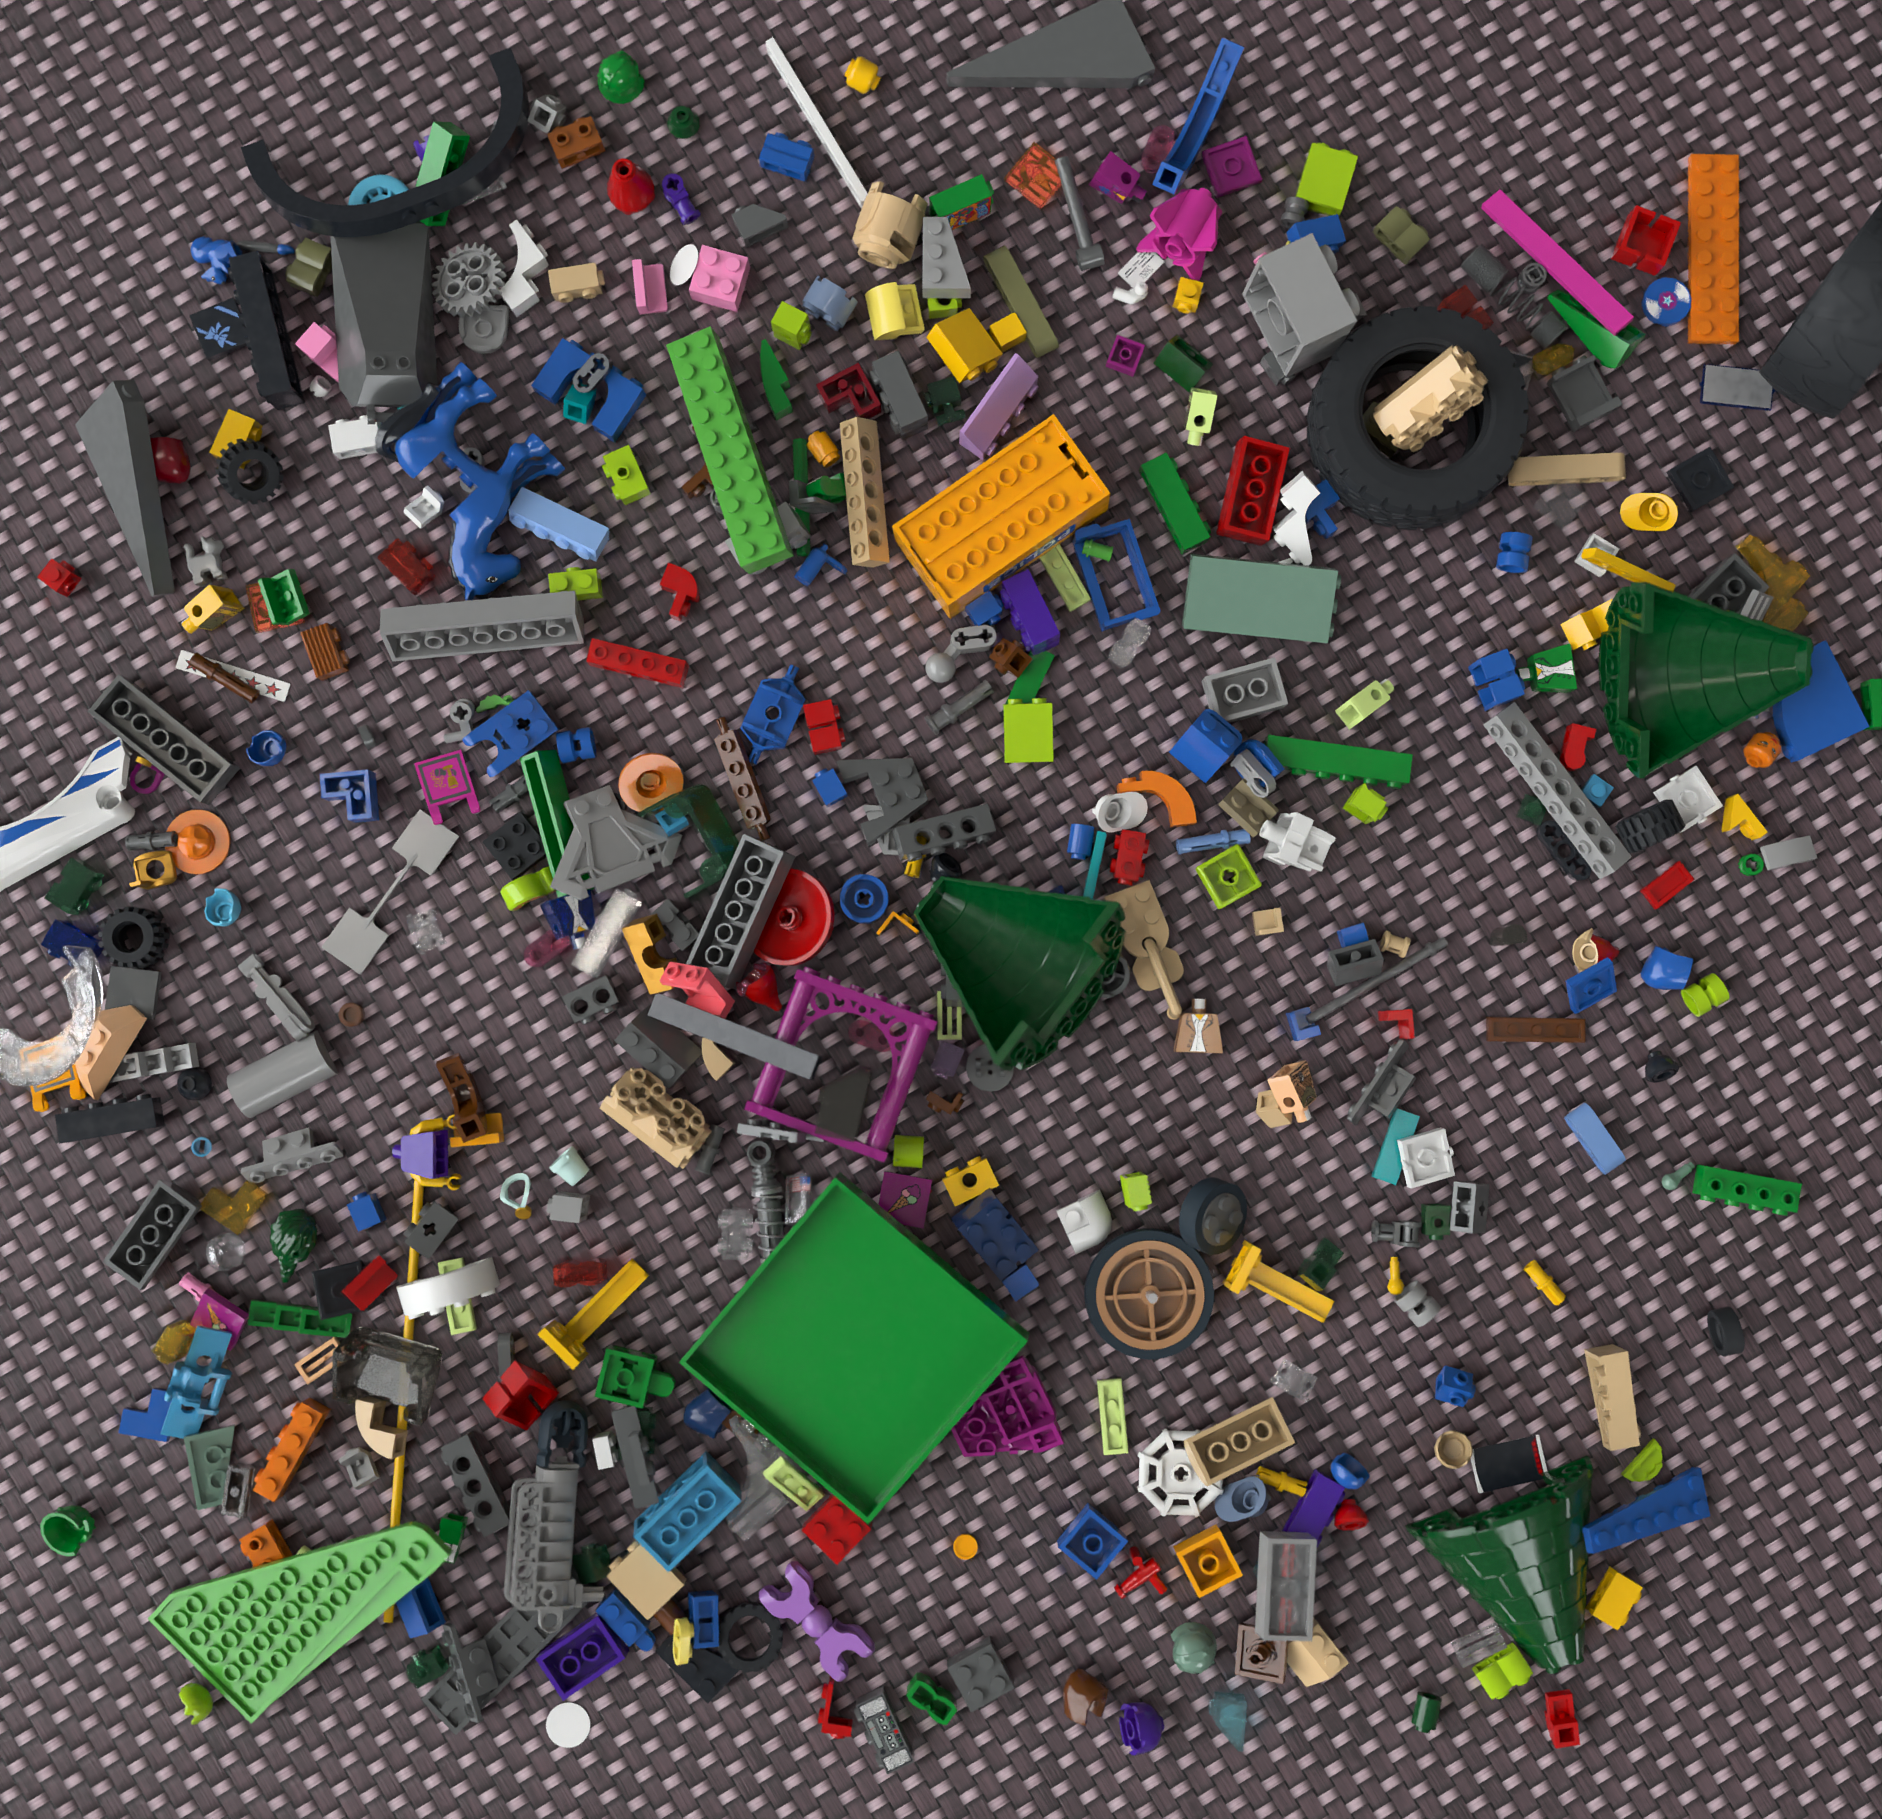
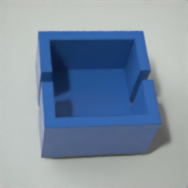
[1468,649,1525,711]

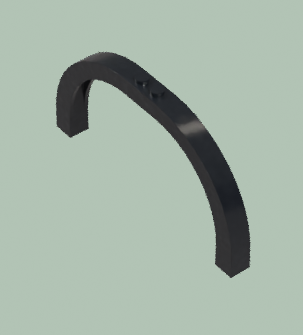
[241,47,529,237]

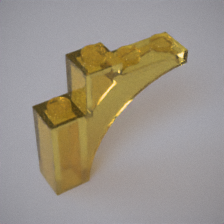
[1735,535,1810,632]

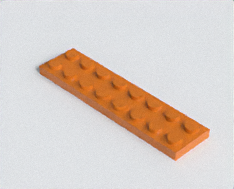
[1688,154,1739,344]

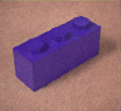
[1281,1469,1345,1548]

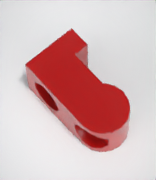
[1559,723,1596,771]

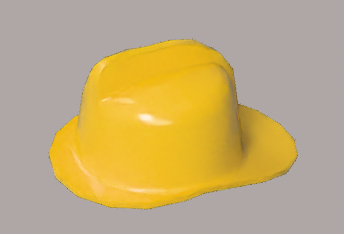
[1620,493,1678,531]

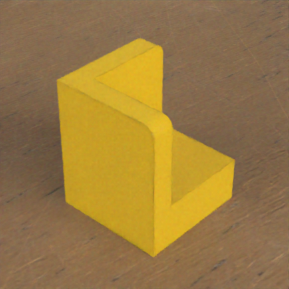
[989,313,1027,353]

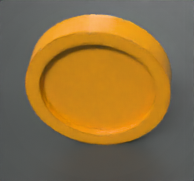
[953,1534,978,1560]

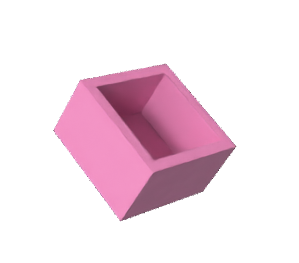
[689,245,750,312]

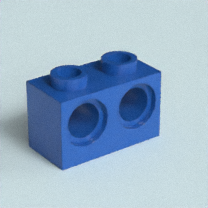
[688,1590,719,1649]

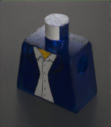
[540,890,596,950]

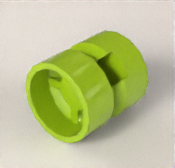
[1681,973,1730,1017]

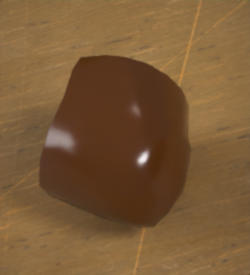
[1063,1668,1109,1726]

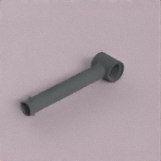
[1055,156,1105,271]

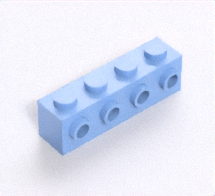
[508,487,609,562]

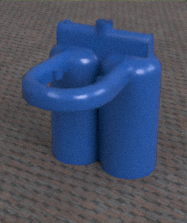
[794,544,847,586]

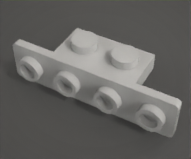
[241,1128,343,1183]

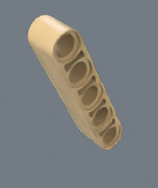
[1508,453,1626,486]

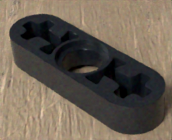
[1536,820,1592,881]

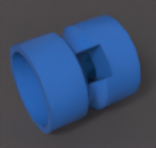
[1496,532,1533,573]
[556,727,597,763]

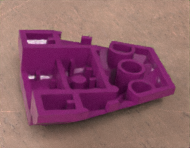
[951,1355,1064,1457]

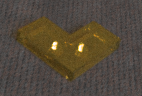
[200,1180,268,1235]

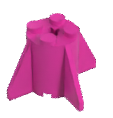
[1136,188,1222,281]

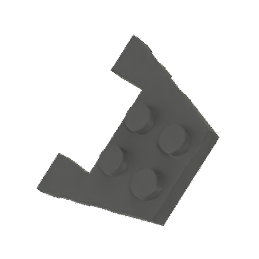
[836,758,929,846]
[737,1119,829,1143]

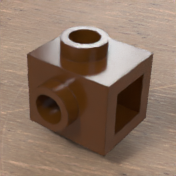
[989,638,1032,678]

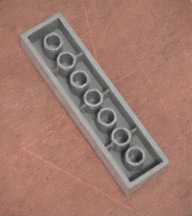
[380,591,584,662]

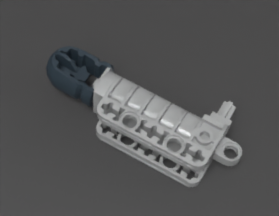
[504,1400,604,1633]

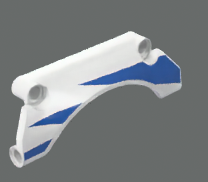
[0,737,135,892]

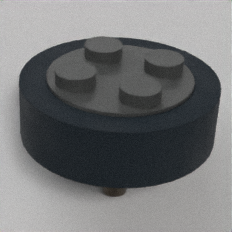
[1179,1177,1247,1255]

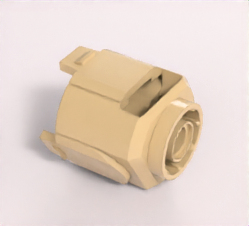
[853,181,928,269]

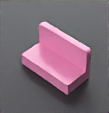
[632,259,668,315]

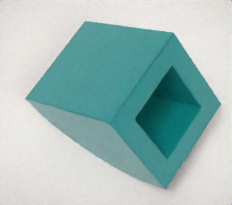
[563,384,597,425]

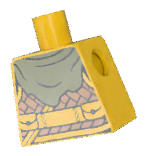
[182,584,244,634]

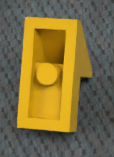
[1722,794,1768,840]

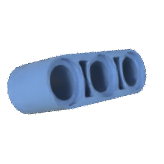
[1564,1103,1626,1175]

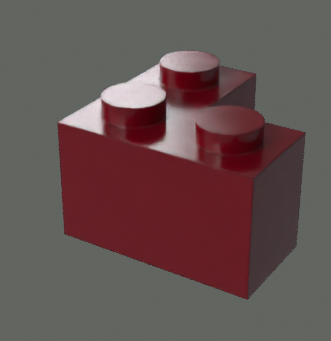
[816,362,882,419]

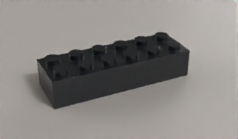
[228,251,305,410]

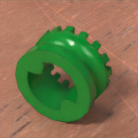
[1738,854,1764,876]

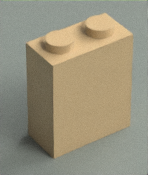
[607,1539,686,1620]

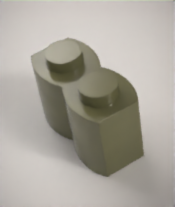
[1372,206,1430,265]
[286,238,332,297]

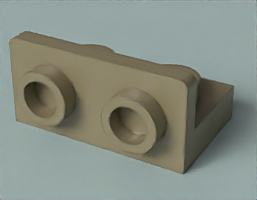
[1218,778,1279,838]

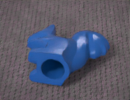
[191,236,243,285]

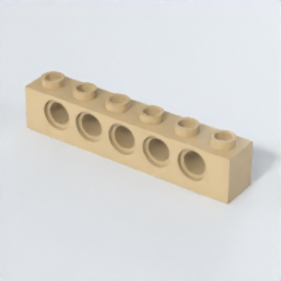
[840,417,890,568]

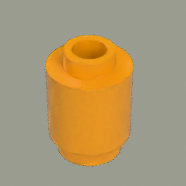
[806,431,841,468]

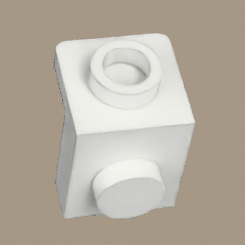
[404,485,444,529]

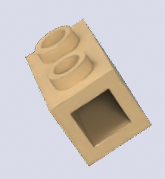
[548,263,605,303]

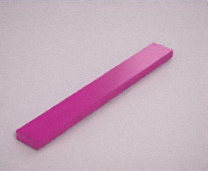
[1481,190,1634,336]

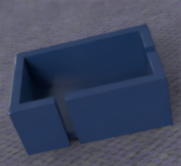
[951,1188,1039,1281]

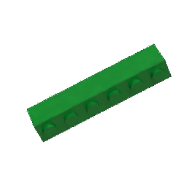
[1264,735,1413,789]
[520,750,594,898]

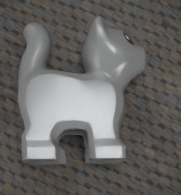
[184,536,228,587]

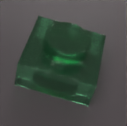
[1516,794,1547,826]

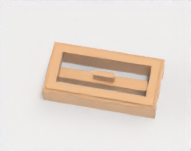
[294,1337,350,1385]

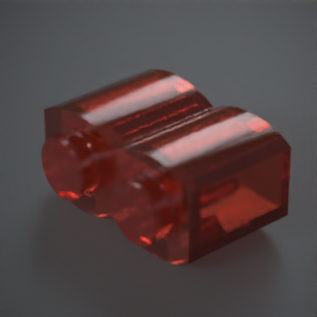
[553,1258,608,1287]

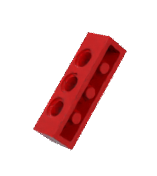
[586,638,689,688]

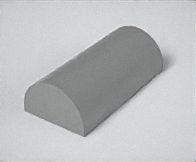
[227,1030,339,1118]

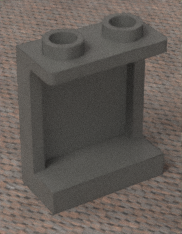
[1546,355,1623,433]

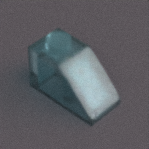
[1209,1691,1247,1752]

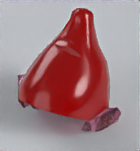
[736,962,782,1011]

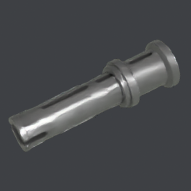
[924,680,994,735]

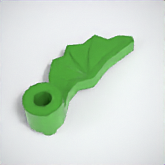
[476,695,515,714]

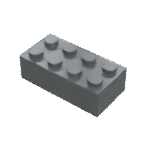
[1687,553,1769,614]

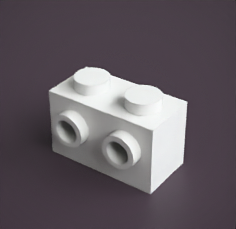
[328,415,382,459]

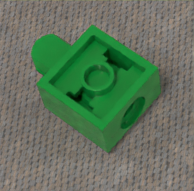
[594,1344,676,1409]

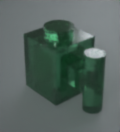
[924,376,966,426]

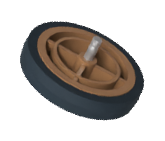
[1084,1228,1214,1359]

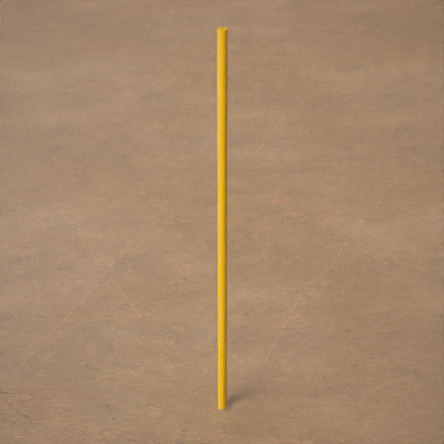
[383,1180,424,1623]

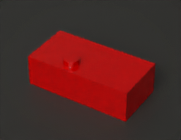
[1216,436,1290,546]

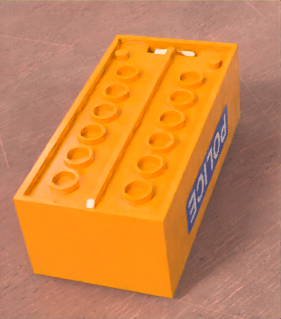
[892,414,1110,619]

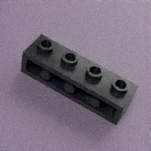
[55,1094,165,1144]

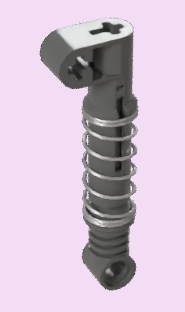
[747,1139,786,1264]

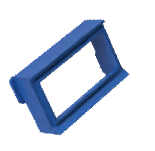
[1072,519,1161,632]

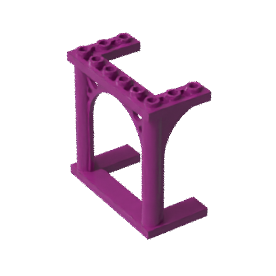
[744,967,937,1162]

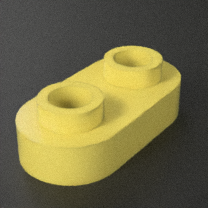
[673,1618,694,1665]

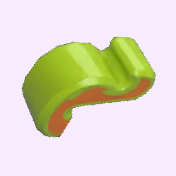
[500,866,556,911]

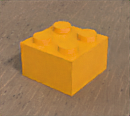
[1173,1524,1243,1598]

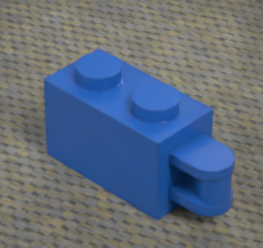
[595,1587,656,1652]

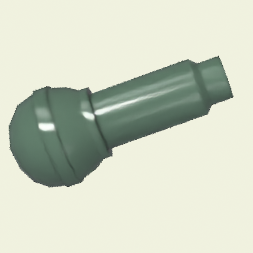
[1661,1162,1695,1190]

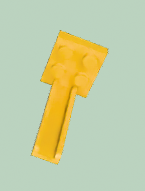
[1222,1240,1335,1323]
[537,1258,649,1370]

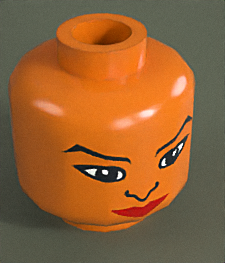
[1743,732,1781,768]

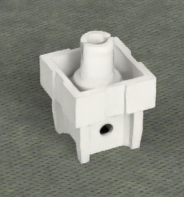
[1259,812,1336,872]

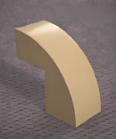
[702,1037,735,1081]
[355,1396,408,1459]

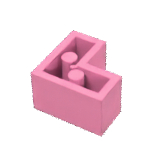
[295,322,339,383]

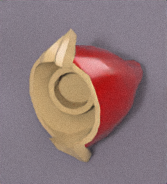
[1572,928,1619,972]

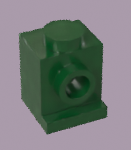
[1421,1204,1451,1240]

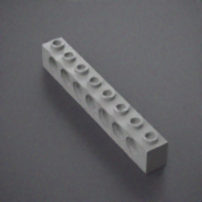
[1483,702,1632,879]

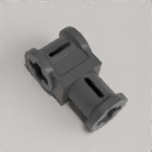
[1371,1220,1421,1247]

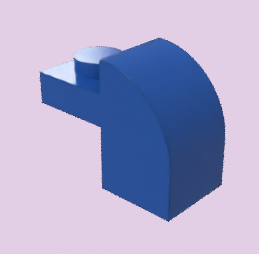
[1305,479,1340,539]

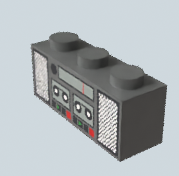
[854,1686,914,1774]

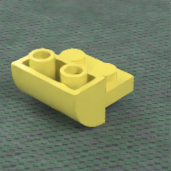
[865,282,925,341]

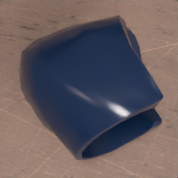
[684,1388,731,1438]

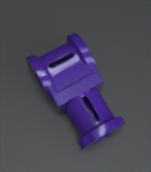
[662,173,701,225]

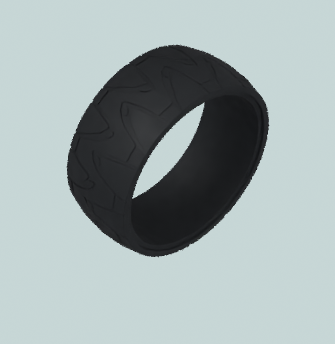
[1759,201,1882,419]

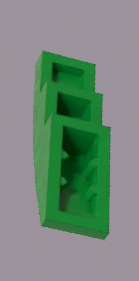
[247,1299,352,1338]

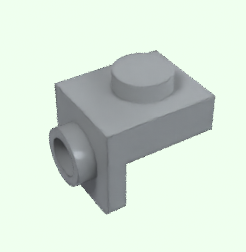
[339,1447,380,1490]

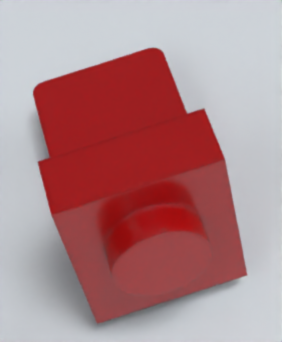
[818,1676,853,1739]

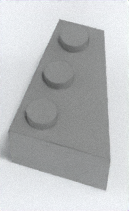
[922,217,971,298]

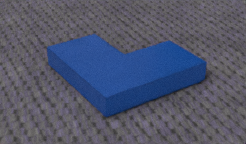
[118,1388,172,1442]

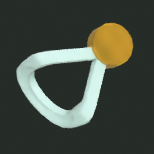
[500,1173,532,1219]

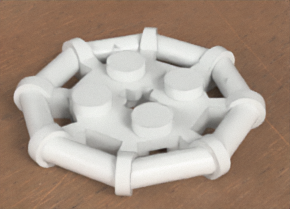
[1137,1429,1224,1518]

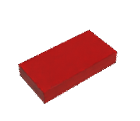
[1640,861,1695,909]

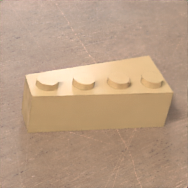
[1584,1344,1641,1451]

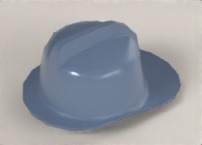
[1215,1476,1271,1522]

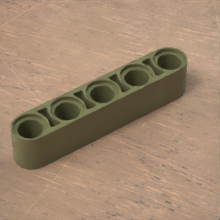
[983,245,1059,359]

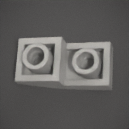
[1760,836,1817,870]

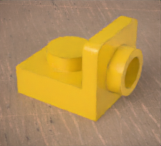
[1173,277,1203,314]

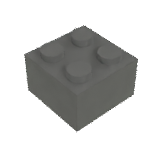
[947,1636,1015,1712]

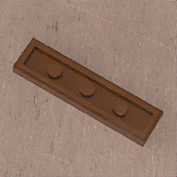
[1486,1017,1585,1043]

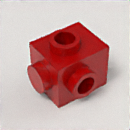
[37,558,82,597]

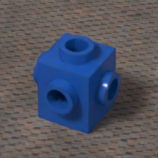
[1435,1365,1476,1407]

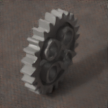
[431,242,507,318]

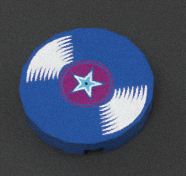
[1641,277,1691,327]

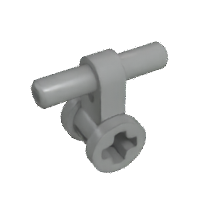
[444,698,476,743]

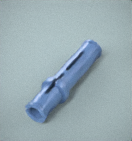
[1176,829,1250,855]

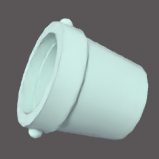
[549,1146,590,1186]

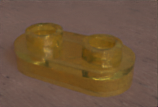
[1531,344,1574,375]

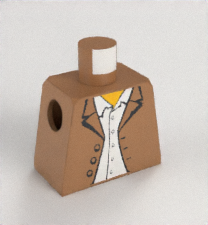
[1174,999,1223,1053]

